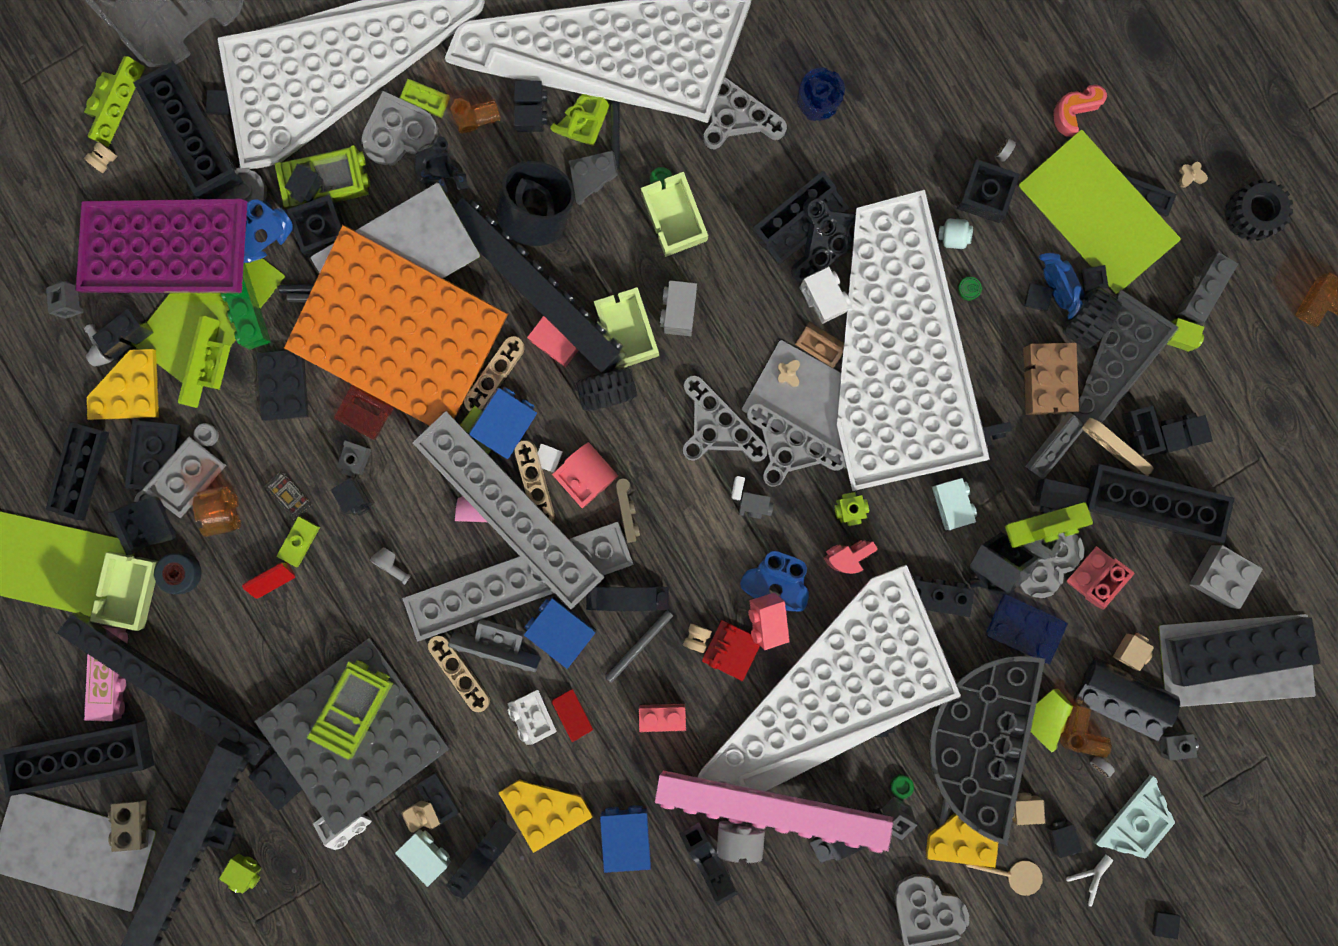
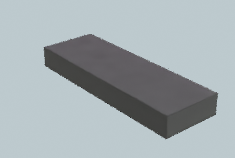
[1025,412,1084,479]

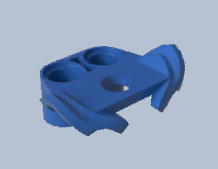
[244,199,293,263]
[1039,253,1084,320]
[740,551,809,612]

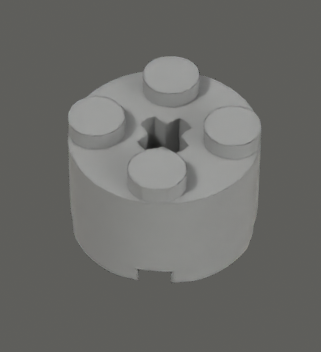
[717,821,765,863]

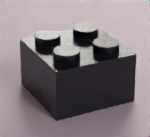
[956,159,1020,223]
[287,195,345,258]

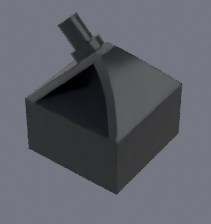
[969,532,1040,594]

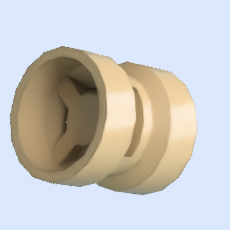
[84,141,117,173]
[683,623,712,653]

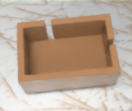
[1023,343,1079,415]

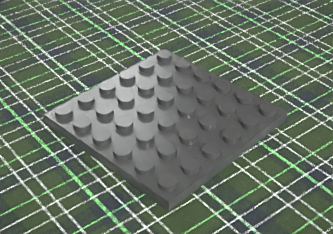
[255,638,450,835]

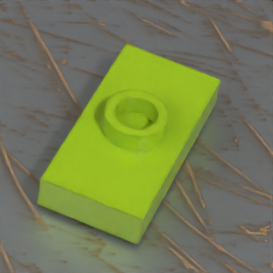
[400,79,450,118]
[276,516,320,567]

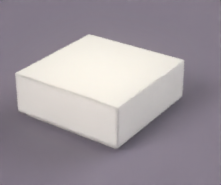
[534,444,563,473]
[731,476,745,501]

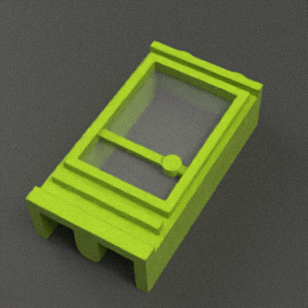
[274,145,370,210]
[307,660,393,760]

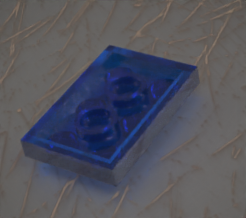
[985,594,1068,665]

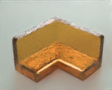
[1295,272,1338,327]

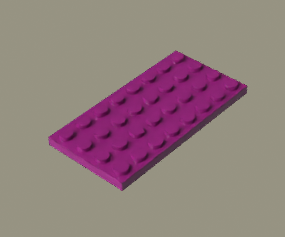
[76,199,247,293]

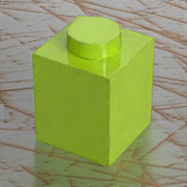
[1167,318,1204,352]

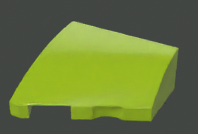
[550,94,610,145]
[1031,688,1073,752]

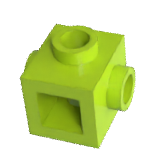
[834,492,869,526]

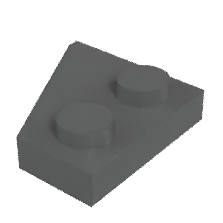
[569,151,618,205]

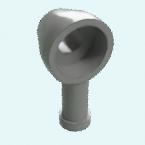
[84,324,114,366]
[370,547,411,585]

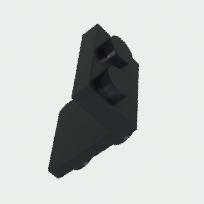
[108,496,176,556]

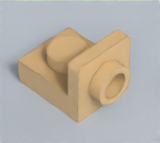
[402,801,440,832]

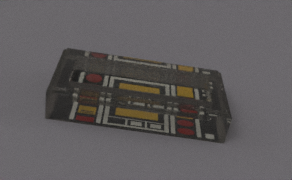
[264,471,313,520]

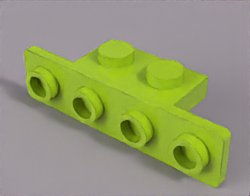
[84,56,144,147]
[178,315,231,408]
[1005,502,1093,548]

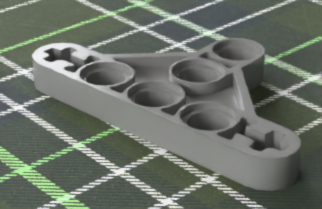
[704,77,787,149]
[683,376,768,462]
[747,404,846,487]

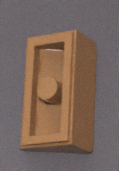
[795,322,844,368]

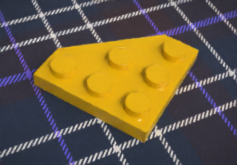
[87,349,159,420]
[499,779,593,853]
[925,813,998,868]

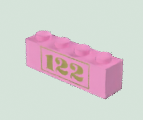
[84,626,128,721]

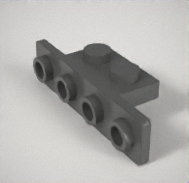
[448,619,541,672]

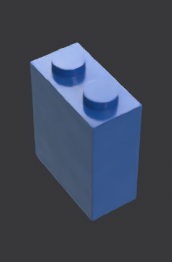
[468,387,537,459]
[524,598,597,669]
[600,805,651,873]

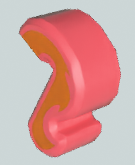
[1054,85,1107,137]

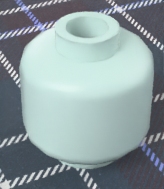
[939,219,973,249]

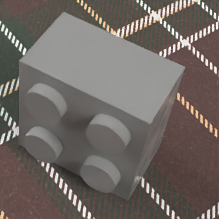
[660,281,697,336]
[1189,545,1263,609]

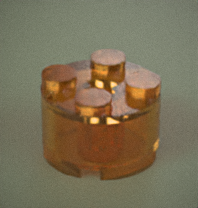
[193,486,241,537]

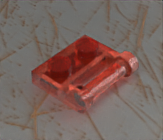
[334,385,394,440]

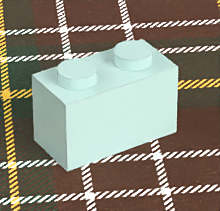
[932,478,977,530]
[396,829,451,887]

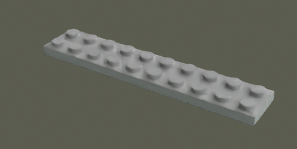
[413,411,605,609]
[402,522,634,642]

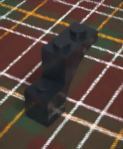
[445,818,517,900]

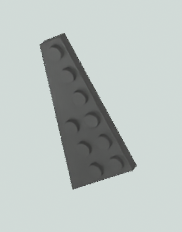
[1074,290,1179,437]

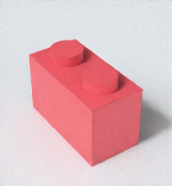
[527,316,578,368]
[749,593,789,650]
[639,704,686,732]

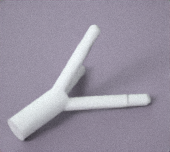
[1066,855,1113,906]

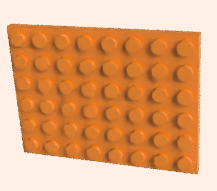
[284,225,508,426]

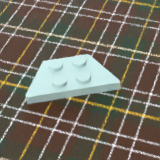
[1094,775,1175,858]

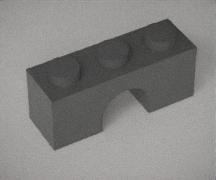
[1175,252,1238,325]

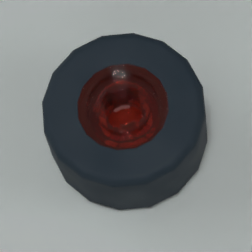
[154,553,202,594]

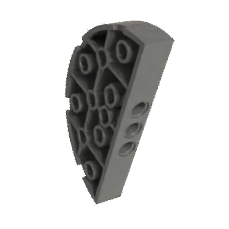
[929,656,1045,845]

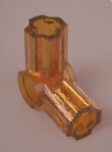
[450,97,501,133]
[1060,705,1112,758]

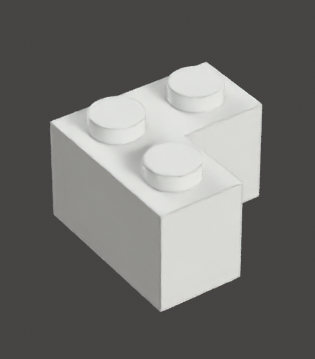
[800,267,850,324]

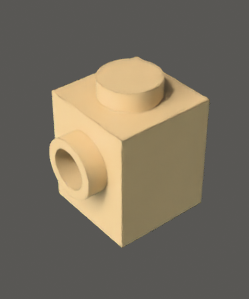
[1113,633,1154,671]
[1012,793,1045,825]

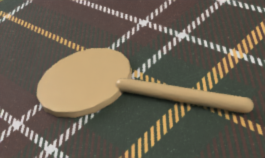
[966,861,1043,895]

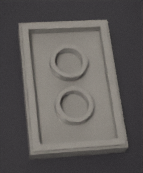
[143,437,226,518]

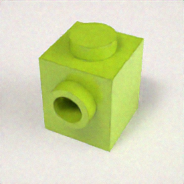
[219,854,262,894]

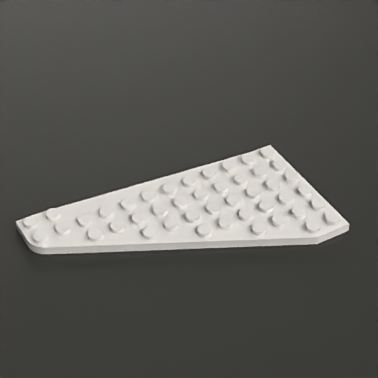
[218,0,485,170]
[445,0,751,123]
[698,565,961,791]

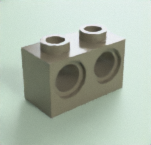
[108,800,148,852]

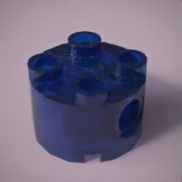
[797,67,845,121]

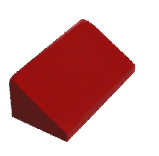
[242,562,296,599]
[551,689,594,742]

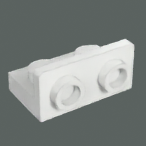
[508,690,557,745]
[313,814,372,850]

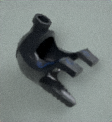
[414,136,469,193]

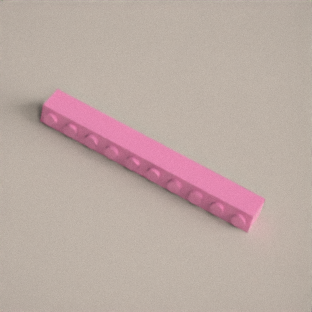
[655,771,893,853]

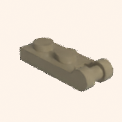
[616,479,640,543]

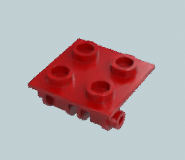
[702,620,760,681]

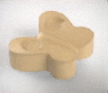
[1179,162,1208,188]
[777,360,800,387]

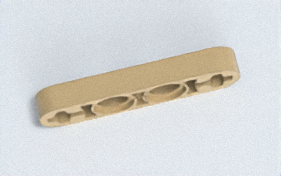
[464,337,524,411]
[1082,418,1154,476]
[515,440,555,522]
[428,635,490,712]

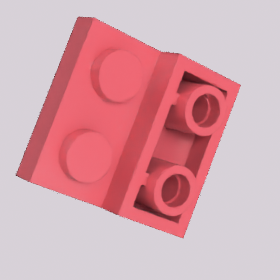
[552,442,618,508]
[823,540,878,573]
[1067,546,1135,609]

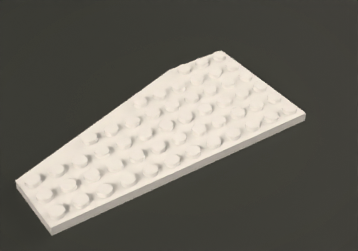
[837,190,990,491]

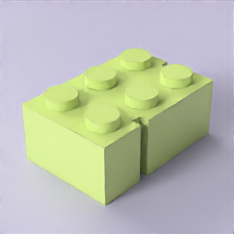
[641,172,708,257]
[594,287,659,369]
[90,552,158,631]

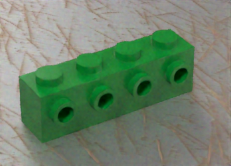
[221,263,271,349]

